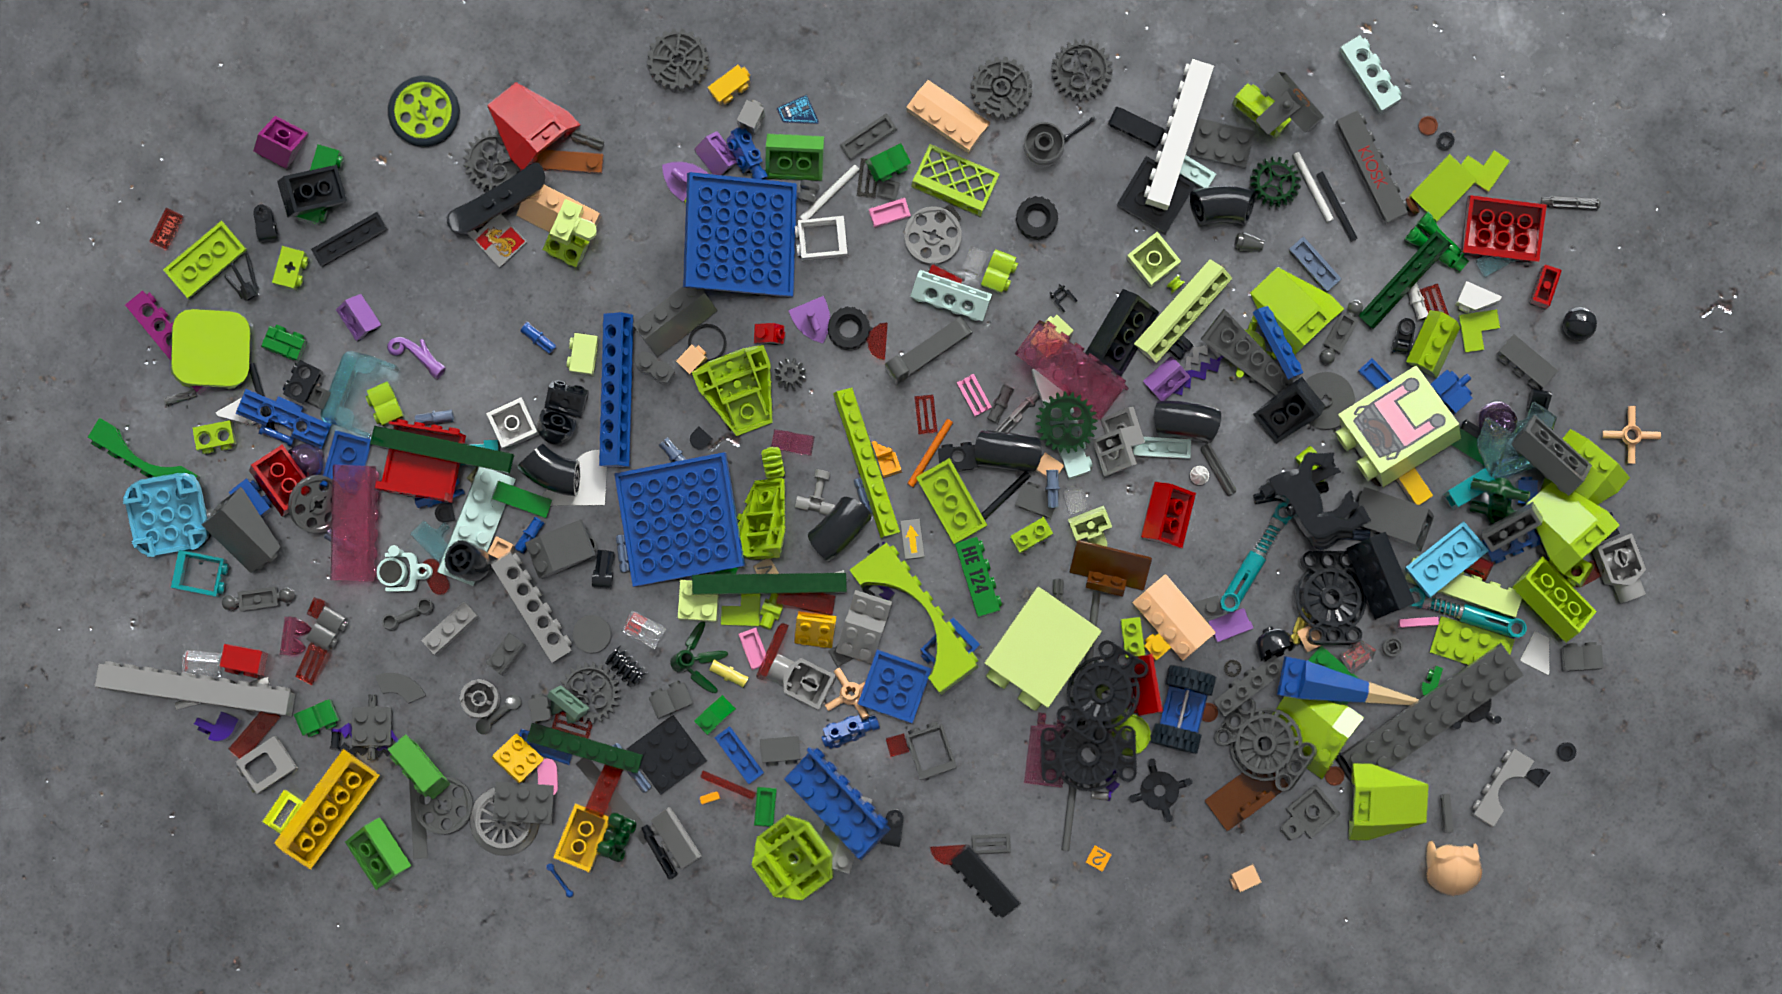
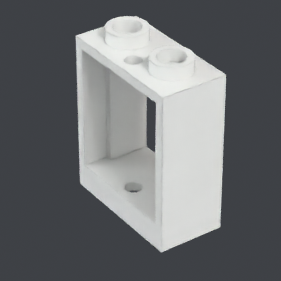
[795,216,848,261]

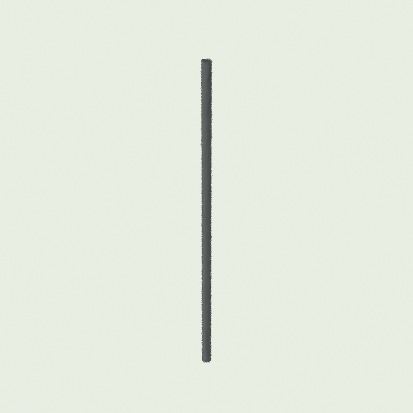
[1062,590,1101,851]

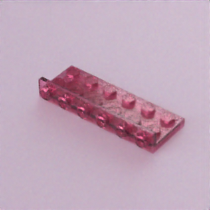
[1015,320,1129,420]
[330,465,379,583]

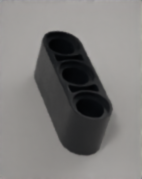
[1107,107,1165,148]

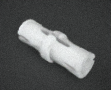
[1408,282,1428,320]

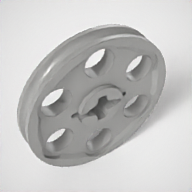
[904,206,962,264]

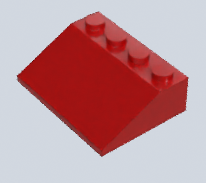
[1463,195,1547,262]

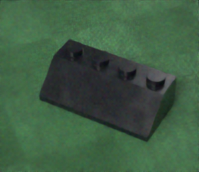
[1085,289,1159,377]
[949,844,1021,918]

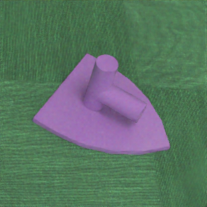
[662,162,709,202]
[788,296,830,344]

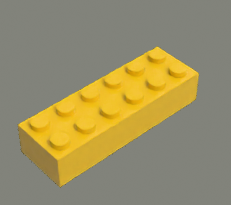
[274,749,380,870]

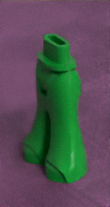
[1405,211,1469,272]

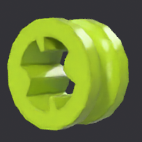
[1166,275,1185,293]

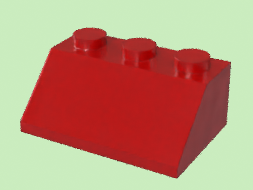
[249,444,309,517]
[1141,482,1196,549]
[1128,654,1163,717]

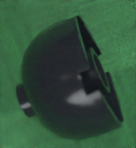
[537,406,576,444]
[1256,627,1296,662]

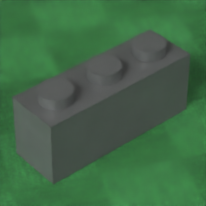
[1497,334,1558,390]
[1482,502,1543,552]

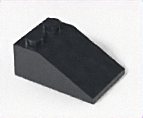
[277,165,347,218]
[1253,377,1325,444]

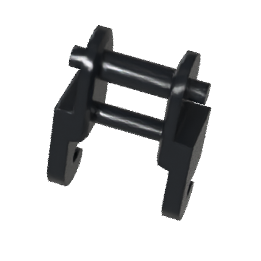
[1049,284,1077,313]

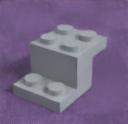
[1093,407,1145,476]
[836,590,892,664]

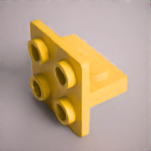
[794,611,836,648]
[492,734,544,783]

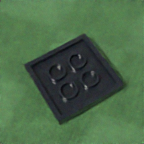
[1117,156,1195,234]
[627,715,707,795]

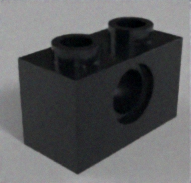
[938,442,978,472]

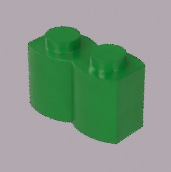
[865,143,911,182]
[294,699,340,738]

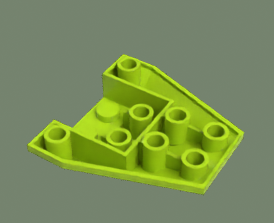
[1250,267,1344,355]
[1525,482,1620,575]
[1348,763,1429,840]

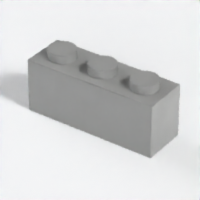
[421,602,479,656]

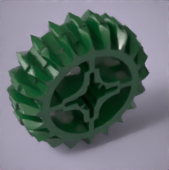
[1249,157,1301,208]

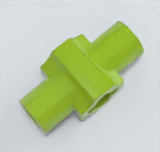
[759,594,784,630]

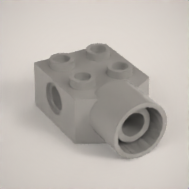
[1592,533,1646,603]
[766,654,836,710]

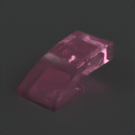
[771,429,815,456]

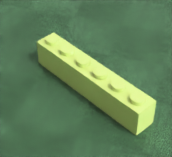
[1134,259,1232,363]
[1405,556,1522,618]

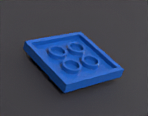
[858,650,931,724]

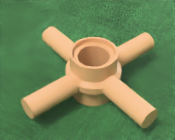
[1602,406,1661,464]

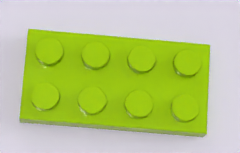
[163,220,247,299]
[916,458,987,544]
[1429,616,1515,665]

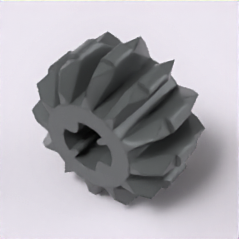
[774,358,806,390]

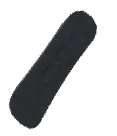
[446,163,546,234]

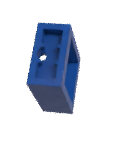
[920,617,980,665]

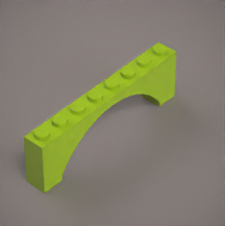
[850,543,979,695]

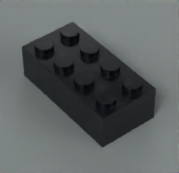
[1346,532,1415,620]

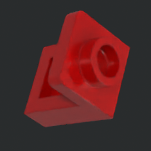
[754,323,785,344]

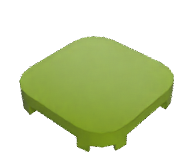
[170,309,250,389]

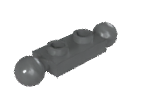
[1320,300,1363,365]
[222,587,294,611]

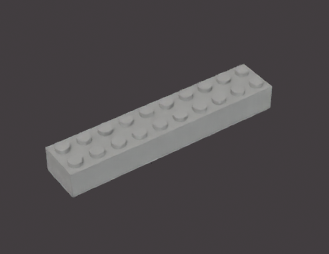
[95,661,295,717]

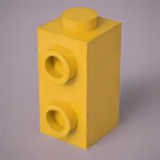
[708,65,750,105]
[1396,468,1433,505]

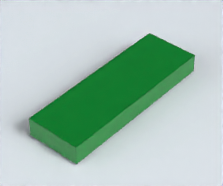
[491,481,552,518]

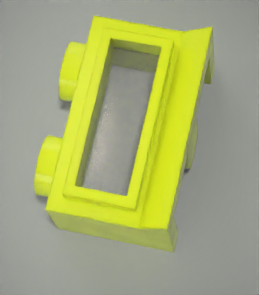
[263,790,304,834]

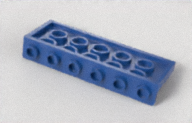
[784,747,890,860]

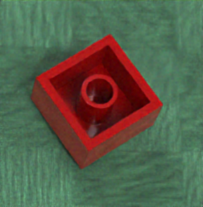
[220,644,268,679]

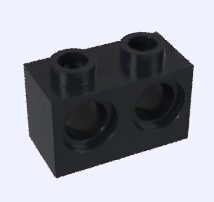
[282,360,323,406]

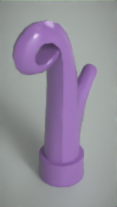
[387,337,446,379]

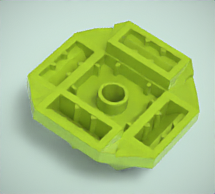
[751,815,833,900]

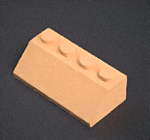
[907,80,991,154]
[517,185,602,232]
[1132,574,1216,661]

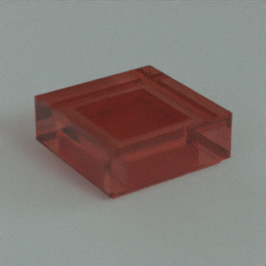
[307,597,325,619]
[885,733,909,757]

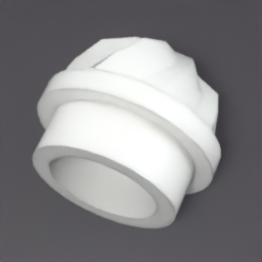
[1190,466,1209,485]

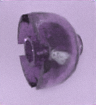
[1478,401,1518,440]
[288,444,324,477]

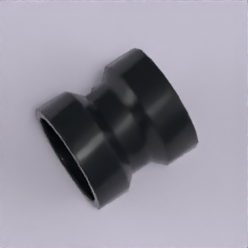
[1169,335,1194,361]

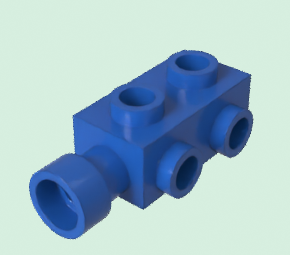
[726,127,768,180]
[821,714,880,749]

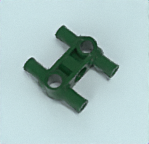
[1470,477,1530,524]

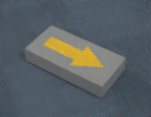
[901,519,924,560]

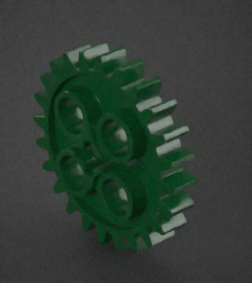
[1035,391,1098,454]

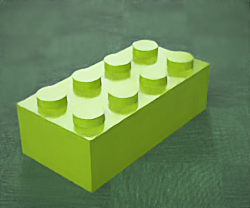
[1512,557,1597,642]

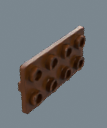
[1069,540,1152,597]
[1205,769,1289,831]

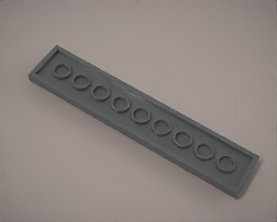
[1342,643,1524,769]

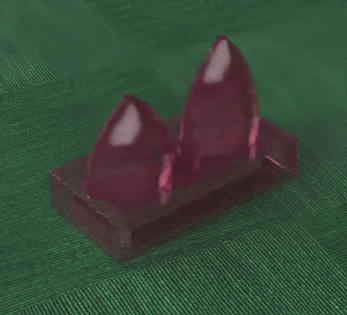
[279,616,312,656]

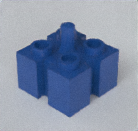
[1430,369,1473,415]

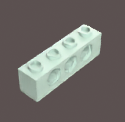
[1339,35,1401,114]
[910,270,992,321]

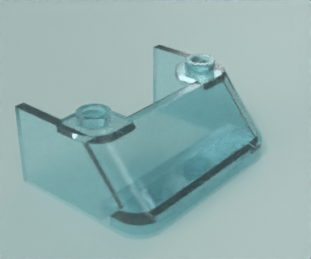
[320,351,399,439]
[1477,402,1557,479]

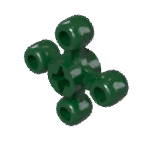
[596,812,637,862]

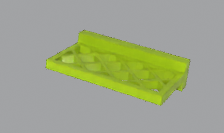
[911,144,1000,217]

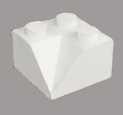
[486,398,539,448]

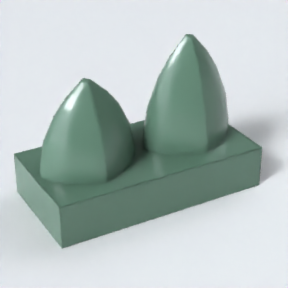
[547,685,589,723]

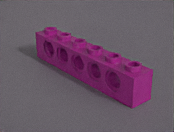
[125,290,209,394]

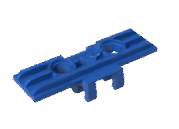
[235,389,331,449]

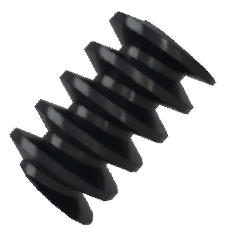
[605,645,648,687]

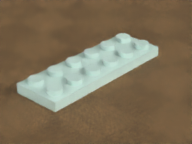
[437,467,516,586]

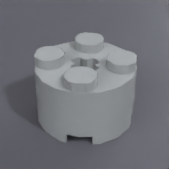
[459,679,500,719]

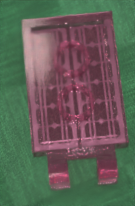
[1024,712,1070,788]

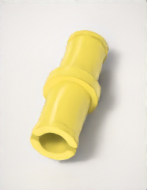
[709,660,748,688]

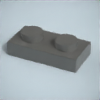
[1191,595,1224,619]

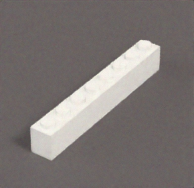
[1144,59,1214,210]

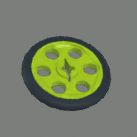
[388,76,459,146]

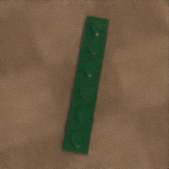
[1358,231,1451,329]
[526,723,643,774]

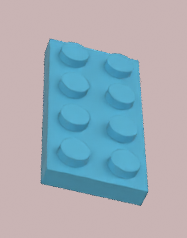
[1405,521,1489,598]

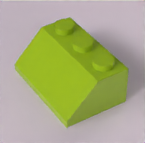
[1232,83,1292,140]
[1406,310,1461,379]

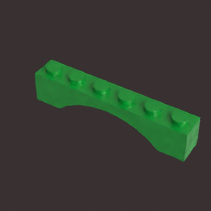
[88,418,201,481]

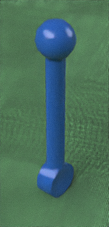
[546,863,573,898]

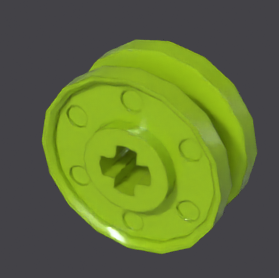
[1111,714,1151,756]

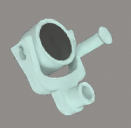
[377,545,433,592]

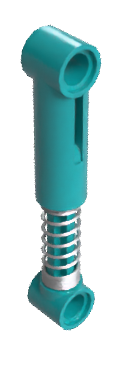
[1220,502,1293,613]
[1408,587,1527,639]

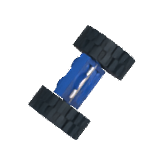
[1150,665,1216,754]

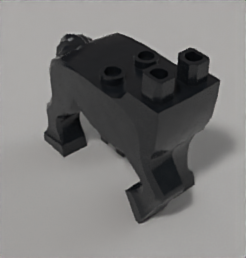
[1258,452,1371,550]

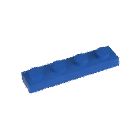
[1253,306,1304,380]

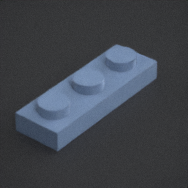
[1289,236,1341,292]

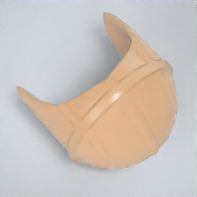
[1426,841,1482,896]

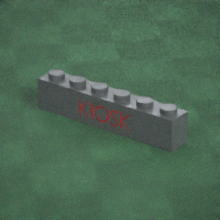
[1335,110,1409,225]

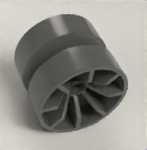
[1023,122,1064,167]

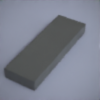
[839,113,897,161]

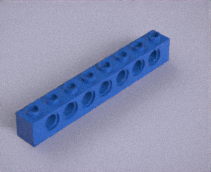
[599,312,633,468]

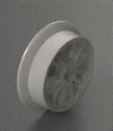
[470,787,539,856]

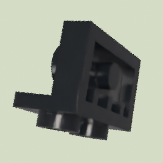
[544,381,589,417]

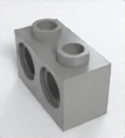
[737,100,765,135]

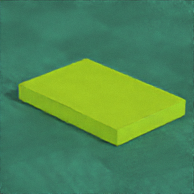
[1409,154,1477,222]

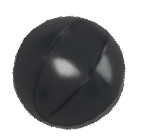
[1563,307,1597,341]

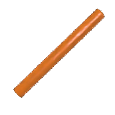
[907,419,953,488]

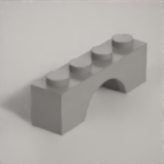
[1472,749,1534,827]

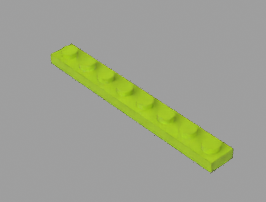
[833,388,900,538]

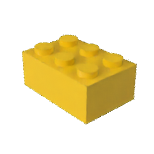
[553,804,609,872]

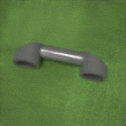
[381,598,433,630]
[476,695,522,735]

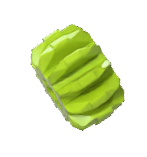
[761,447,785,479]

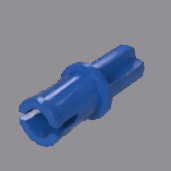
[520,322,556,354]
[514,517,545,554]

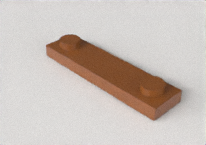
[535,150,604,174]

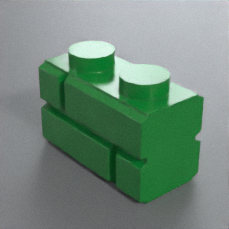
[261,324,307,363]

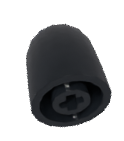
[1190,186,1256,225]
[1154,401,1221,444]
[974,430,1042,472]
[517,444,580,496]
[808,497,872,562]
[444,540,491,581]

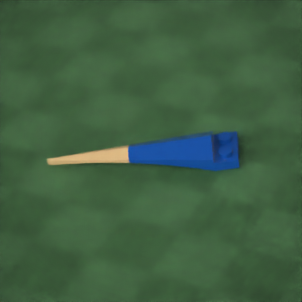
[1277,656,1419,705]

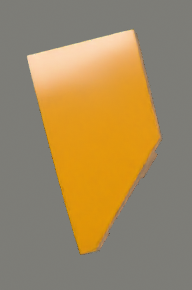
[872,441,902,478]

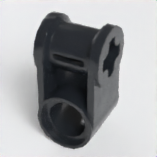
[253,204,278,243]
[1391,318,1415,356]
[881,809,904,847]

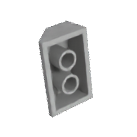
[650,807,702,869]

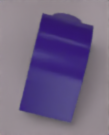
[194,711,242,742]

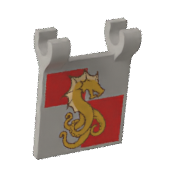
[467,214,527,268]

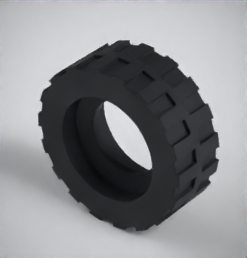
[1016,196,1058,240]
[828,306,870,350]

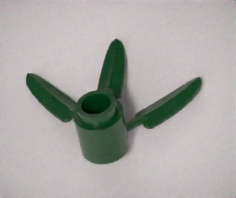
[670,621,728,693]

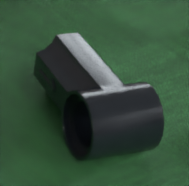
[592,550,614,589]

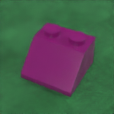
[253,116,308,168]

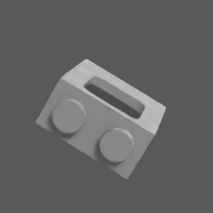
[236,736,298,794]

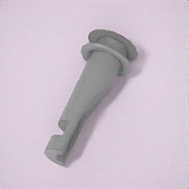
[163,390,196,407]

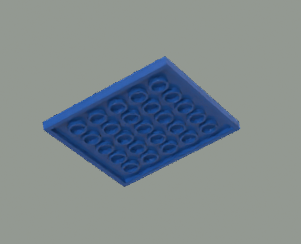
[683,172,797,297]
[614,452,745,587]

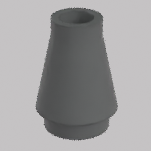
[1235,232,1264,251]

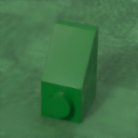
[694,695,736,736]

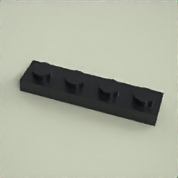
[311,212,387,266]

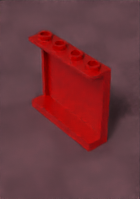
[375,419,466,503]

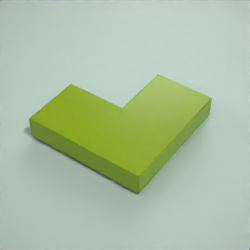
[1461,150,1510,193]
[1459,309,1500,353]
[721,594,761,626]

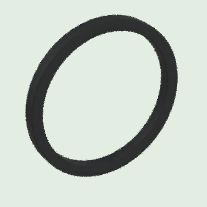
[688,324,727,362]

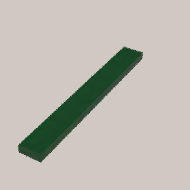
[370,426,514,473]
[692,573,847,595]

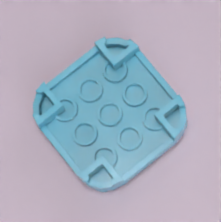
[123,473,209,557]

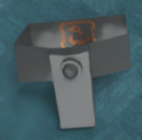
[1256,72,1324,135]

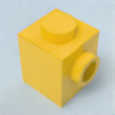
[1144,633,1171,661]

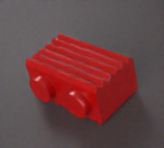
[1529,265,1562,309]

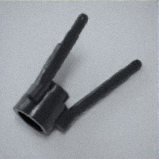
[224,253,259,301]

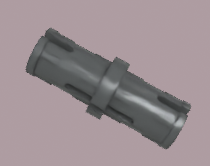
[987,384,1014,424]

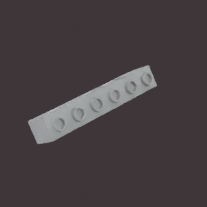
[491,551,572,663]

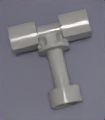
[795,469,835,515]

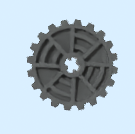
[647,28,709,92]
[971,57,1032,121]

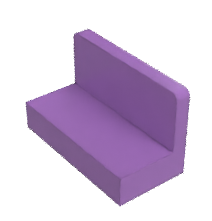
[694,131,737,175]
[336,294,381,341]
[1143,356,1190,401]
[1208,608,1253,643]

